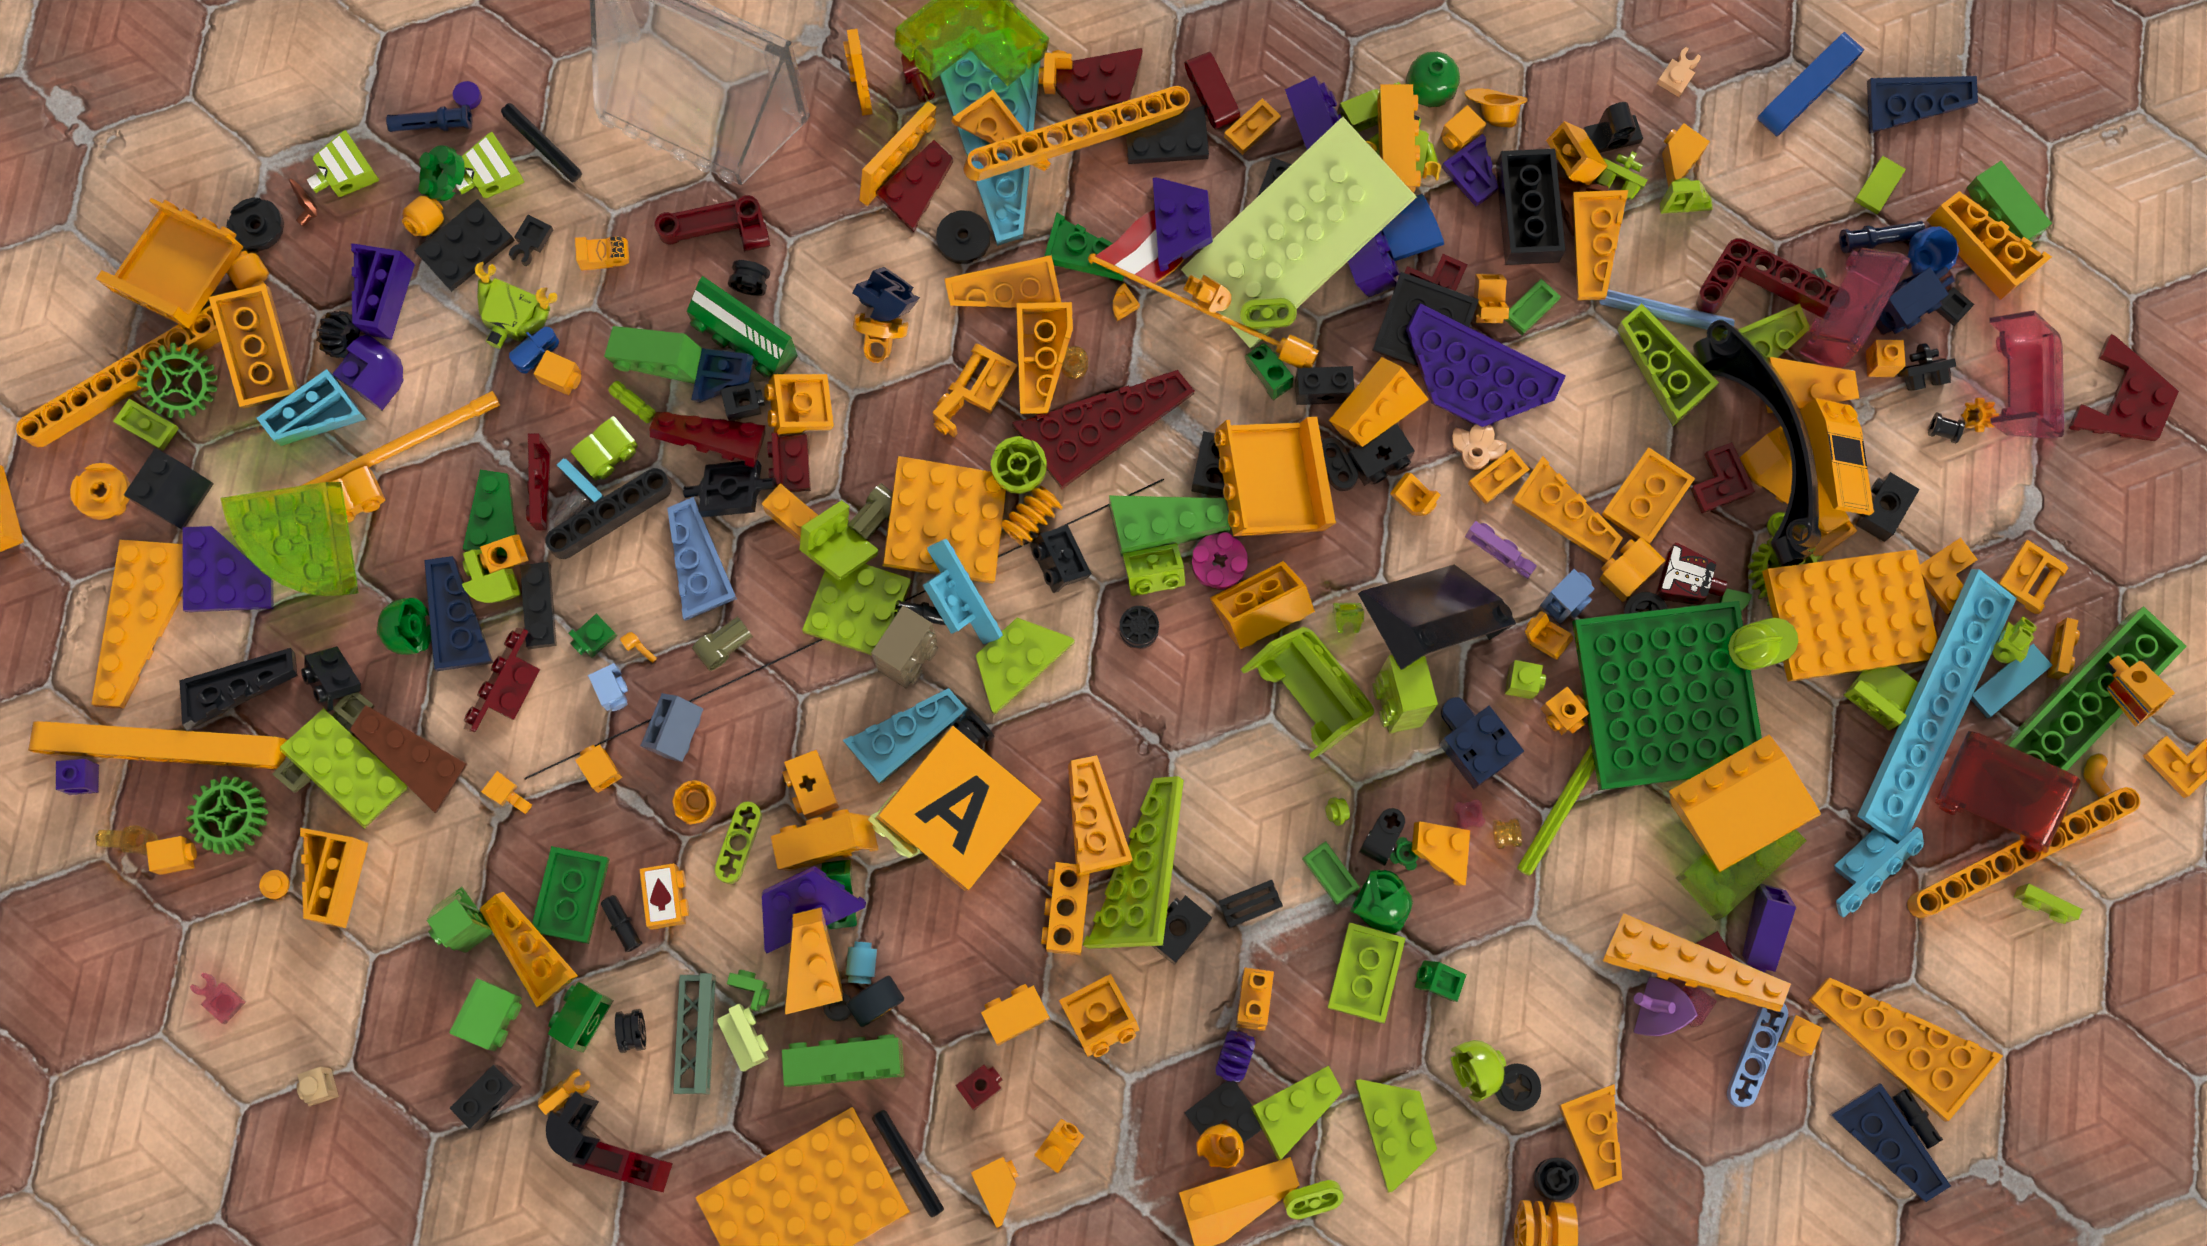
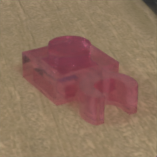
[190,973,246,1024]

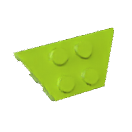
[976,618,1075,715]
[1355,1079,1437,1193]

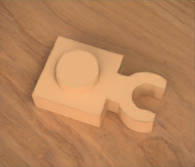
[1657,47,1701,97]

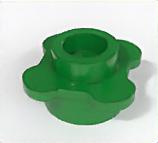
[1390,837,1419,871]

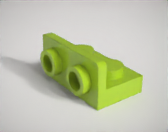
[1123,543,1186,596]

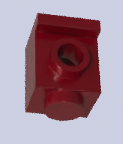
[955,1065,1003,1110]

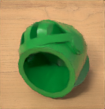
[1351,870,1413,934]

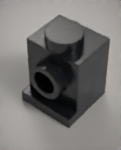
[720,382,765,421]

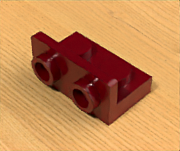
[767,432,811,492]

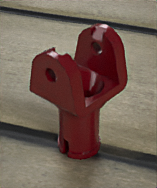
[901,49,935,103]

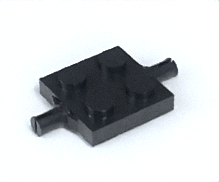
[683,459,777,517]

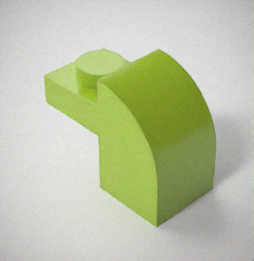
[462,550,521,603]

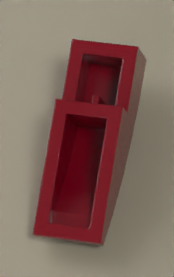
[572,1141,673,1193]

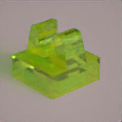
[1333,603,1364,633]

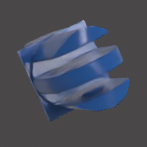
[509,327,559,374]

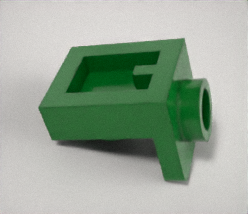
[568,613,617,658]
[1415,960,1467,1002]

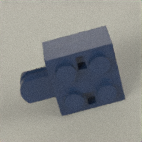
[1864,266,1955,335]
[1439,697,1524,790]

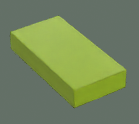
[1854,156,1906,215]

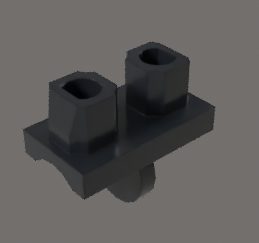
[1897,343,1956,391]

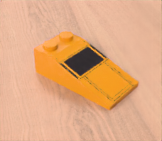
[1800,398,1874,515]

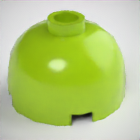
[990,436,1047,494]
[1451,1040,1506,1102]

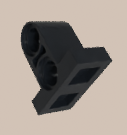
[1584,102,1643,153]

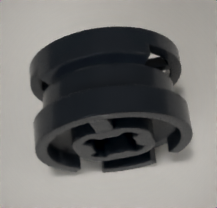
[728,260,770,296]
[1119,606,1159,649]
[950,708,995,749]
[615,1009,647,1053]
[1533,1158,1579,1201]

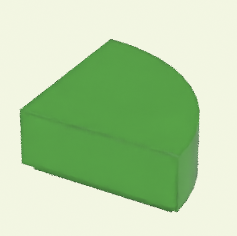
[1720,588,1752,611]

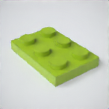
[1327,922,1406,1024]

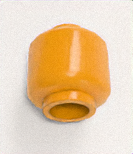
[402,196,444,237]
[227,251,269,290]

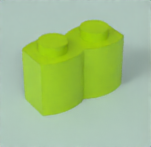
[570,416,638,481]

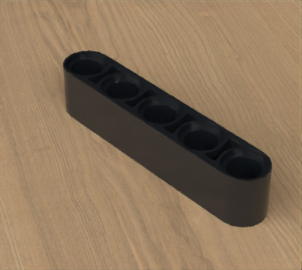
[545,468,672,559]

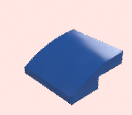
[1381,193,1444,261]

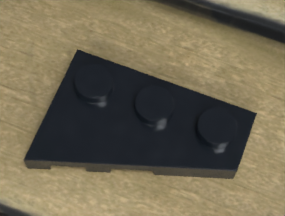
[1126,105,1209,164]

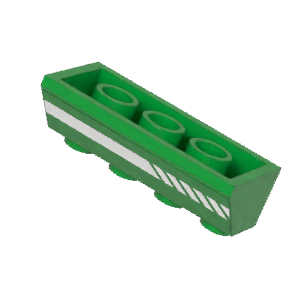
[687,276,798,379]

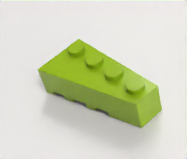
[1617,303,1719,426]

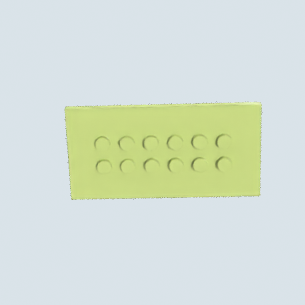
[1181,117,1417,350]

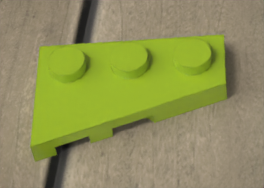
[1251,1066,1343,1161]

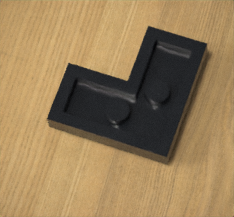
[1184,1080,1262,1143]

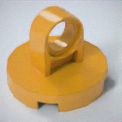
[853,313,909,363]

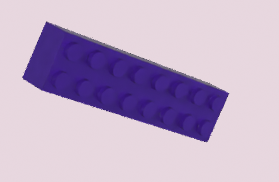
[1285,76,1400,298]

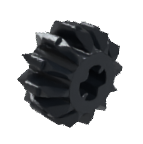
[316,311,361,358]

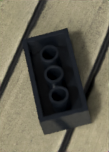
[1496,149,1565,265]

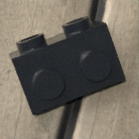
[301,646,361,712]

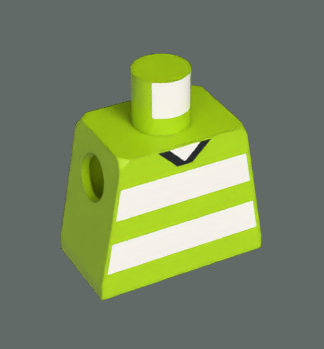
[306,130,379,197]
[456,132,524,198]

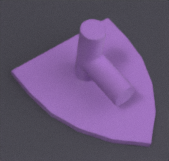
[1634,977,1698,1036]

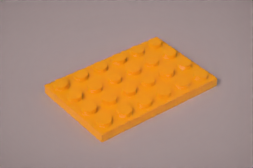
[1762,549,1938,682]
[695,1107,910,1246]

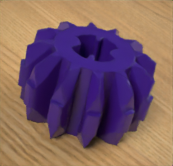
[1215,1030,1255,1082]

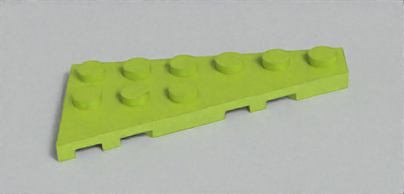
[1082,776,1184,949]

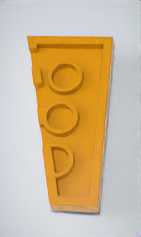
[479,892,578,1007]

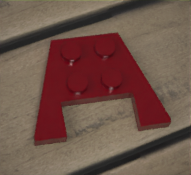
[2069,334,2179,441]

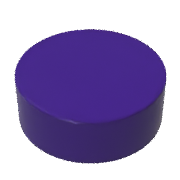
[453,81,482,109]

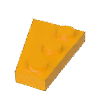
[843,29,873,116]
[1558,1084,1622,1190]

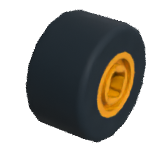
[846,976,904,1027]

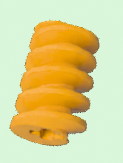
[1001,486,1063,546]

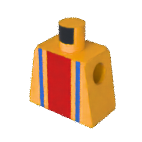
[2105,656,2175,727]

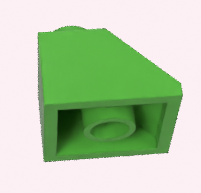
[449,978,522,1051]

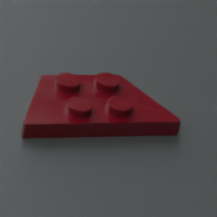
[1041,48,1143,115]

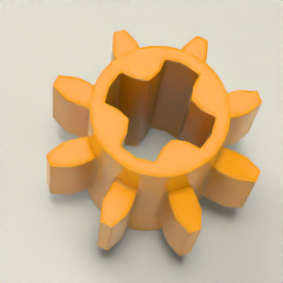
[1960,398,1999,432]

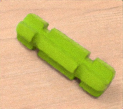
[608,380,656,423]

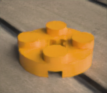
[70,463,130,520]

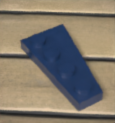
[1867,76,1978,133]
[424,556,493,671]
[1829,1083,1951,1202]

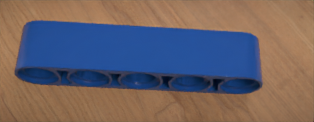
[1757,32,1865,137]

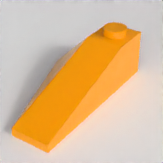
[1016,302,1073,414]
[1739,426,1850,535]
[1178,1157,1300,1246]

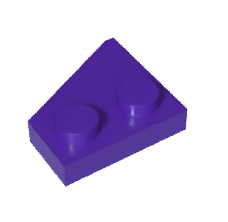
[1441,134,1498,207]

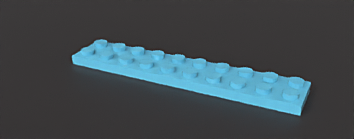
[1857,569,2017,844]

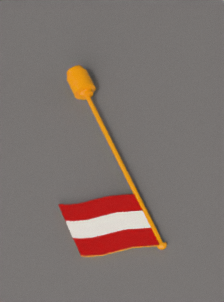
[1088,210,1319,368]

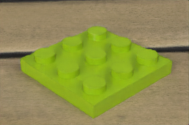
[802,564,912,655]

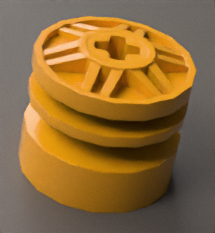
[1514,1200,1578,1246]

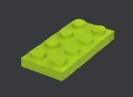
[280,708,408,829]

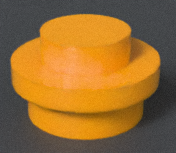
[259,870,290,899]

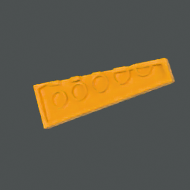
[1603,913,1791,1012]

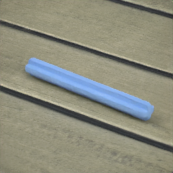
[1599,289,1734,334]

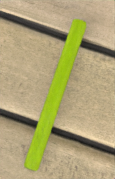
[1517,745,1595,876]

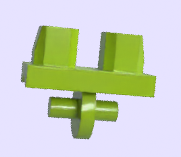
[1596,151,1648,200]
[1993,617,2037,663]

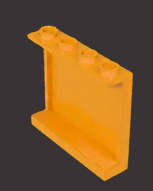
[96,198,244,329]
[1214,417,1336,536]

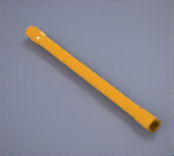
[263,391,500,517]

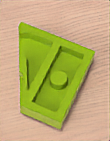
[1659,178,1713,214]

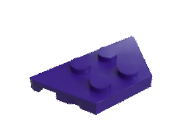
[1153,177,1213,271]
[762,866,866,954]

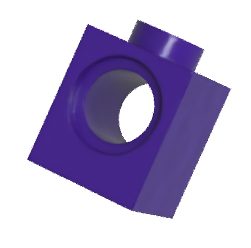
[56,759,99,795]

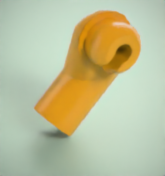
[2083,753,2111,798]

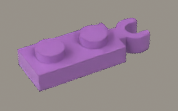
[1465,521,1537,579]

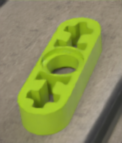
[715,802,762,884]

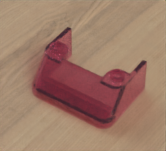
[1799,248,1910,369]
[1989,310,2064,439]

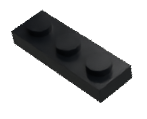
[520,562,557,649]

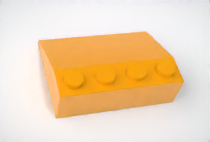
[1669,734,1821,872]

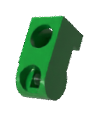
[1245,343,1294,400]

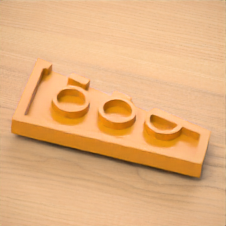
[859,101,937,206]
[1572,190,1628,301]
[944,255,1062,308]
[1512,456,1623,563]
[1068,755,1133,876]

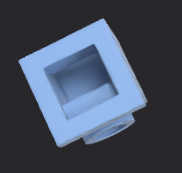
[588,663,629,711]

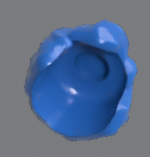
[1907,226,1959,274]

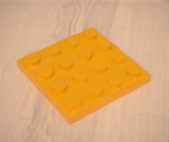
[882,456,1006,584]

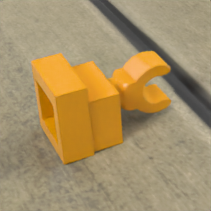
[481,771,532,814]

